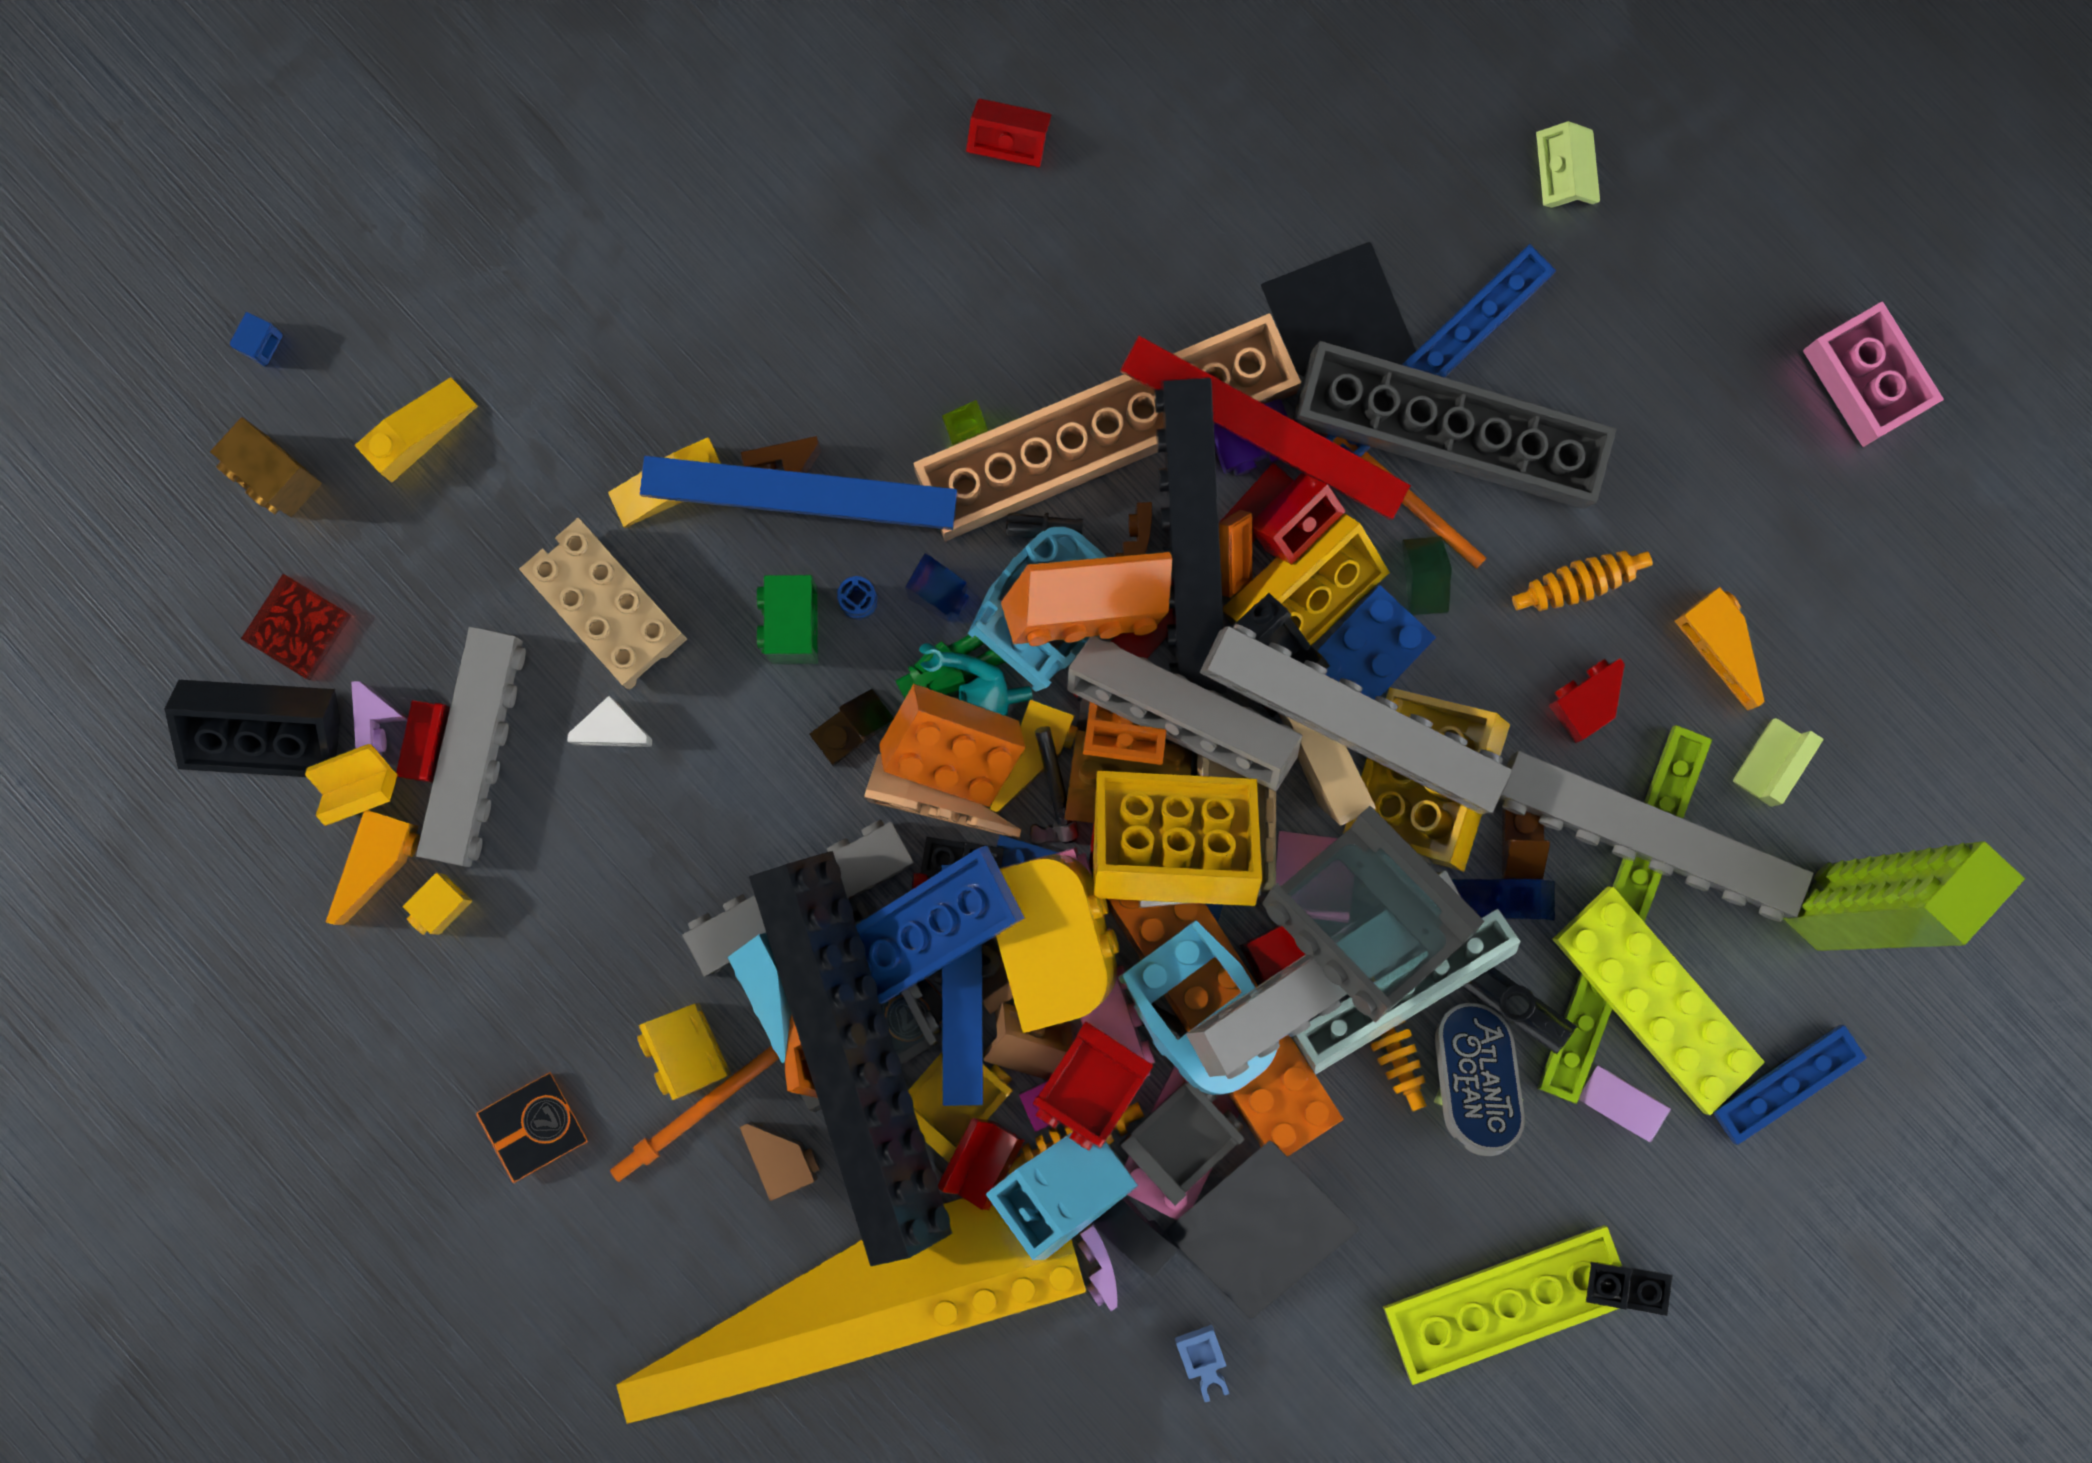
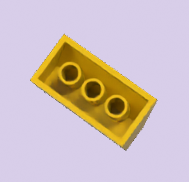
[1223,513,1390,646]

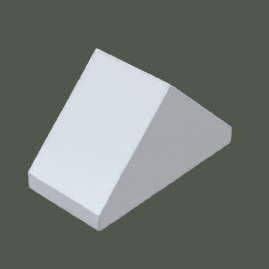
[568,696,652,747]

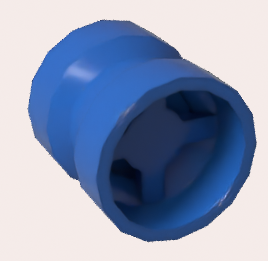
[837,576,878,620]

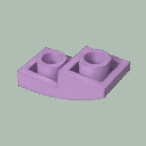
[1579,1065,1671,1142]
[1077,1223,1117,1311]

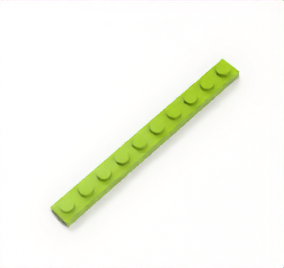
[1537,725,1713,1104]

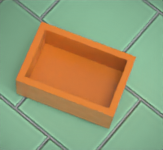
[879,684,1026,807]

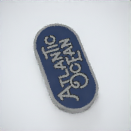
[1435,1003,1525,1156]

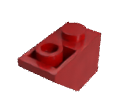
[1549,658,1625,743]

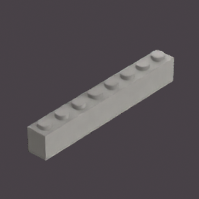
[1200,624,1512,814]
[1499,751,1814,922]
[1186,870,1461,1079]

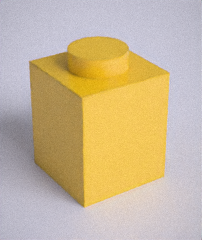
[402,872,472,935]

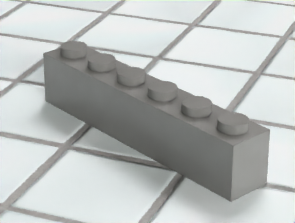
[416,627,526,868]
[1067,636,1302,791]
[682,819,915,977]

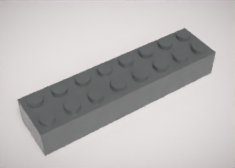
[1292,341,1617,509]

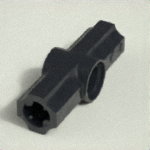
[1461,967,1577,1055]

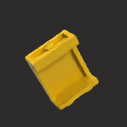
[908,1052,1013,1162]

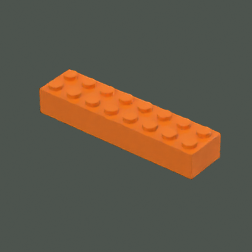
[1106,899,1344,1157]

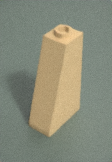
[1279,713,1376,826]

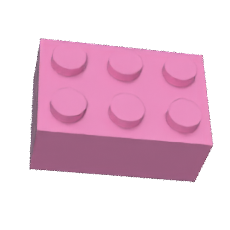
[1803,301,1944,447]

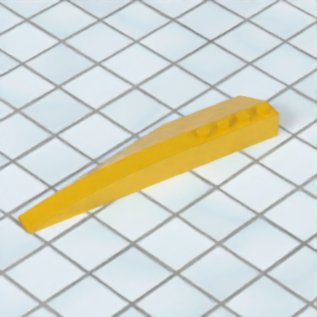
[616,1198,1086,1424]

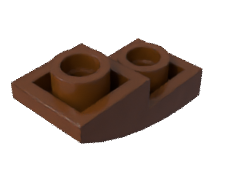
[1115,502,1152,557]

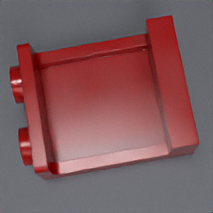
[1033,1021,1154,1151]

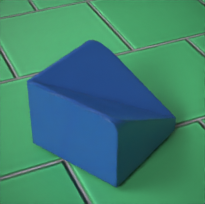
[230,312,283,367]

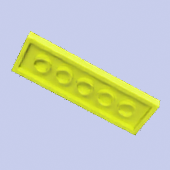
[1552,886,1765,1115]
[1383,1225,1622,1385]

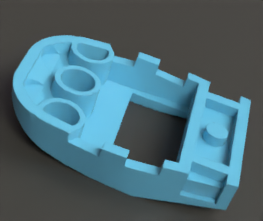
[968,527,1107,692]
[1118,920,1279,1095]

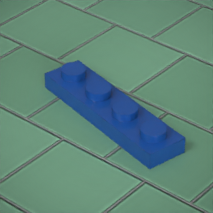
[1713,1025,1867,1145]

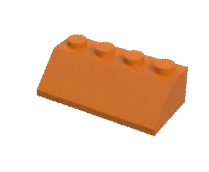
[1001,552,1172,646]

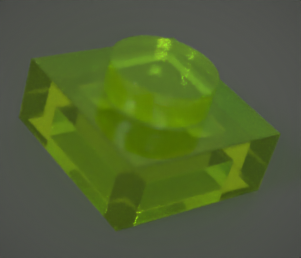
[942,400,990,446]

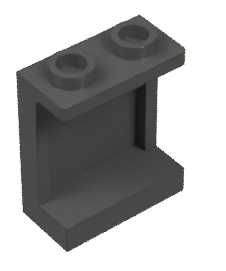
[1119,1080,1246,1206]

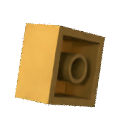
[210,417,322,517]

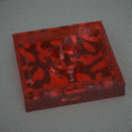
[241,574,352,680]

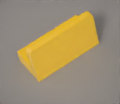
[305,744,398,826]

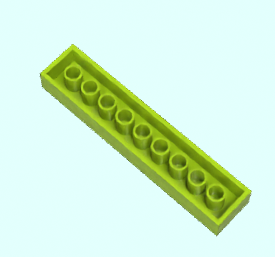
[1783,841,2025,951]

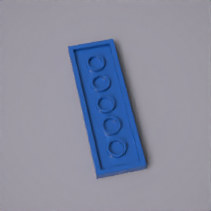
[856,846,1025,1005]

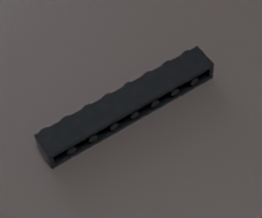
[1154,377,1227,694]

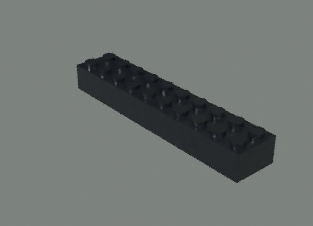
[749,851,953,1267]

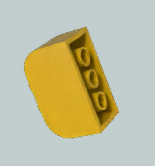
[996,854,1119,1033]

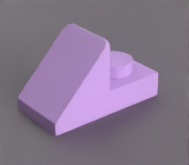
[351,681,408,756]

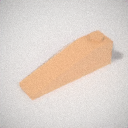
[864,754,1021,839]

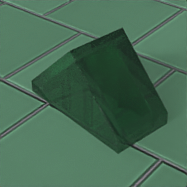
[1402,536,1452,616]

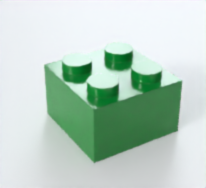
[757,575,818,664]

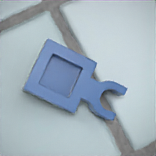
[1175,1325,1229,1402]

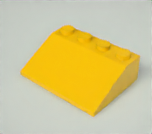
[1343,687,1510,872]
[1093,771,1262,906]

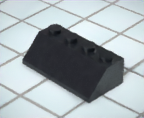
[164,679,340,777]

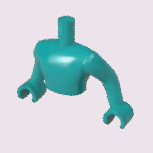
[919,643,1033,717]

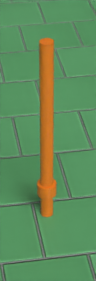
[1323,433,1486,569]
[610,1046,779,1182]

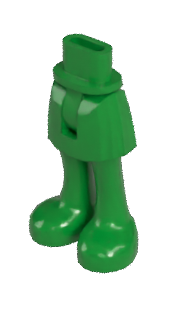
[895,634,1007,699]

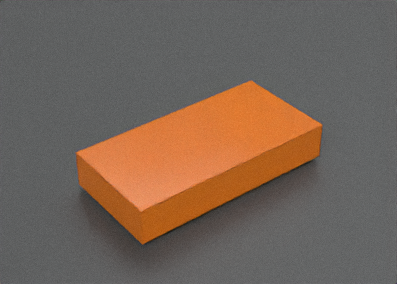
[1218,510,1253,597]

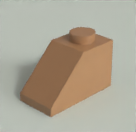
[740,1122,820,1201]

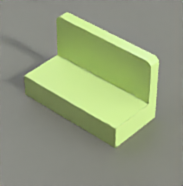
[1536,121,1600,208]
[1733,718,1824,807]

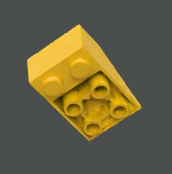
[637,1003,732,1100]

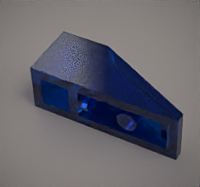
[1451,879,1555,920]

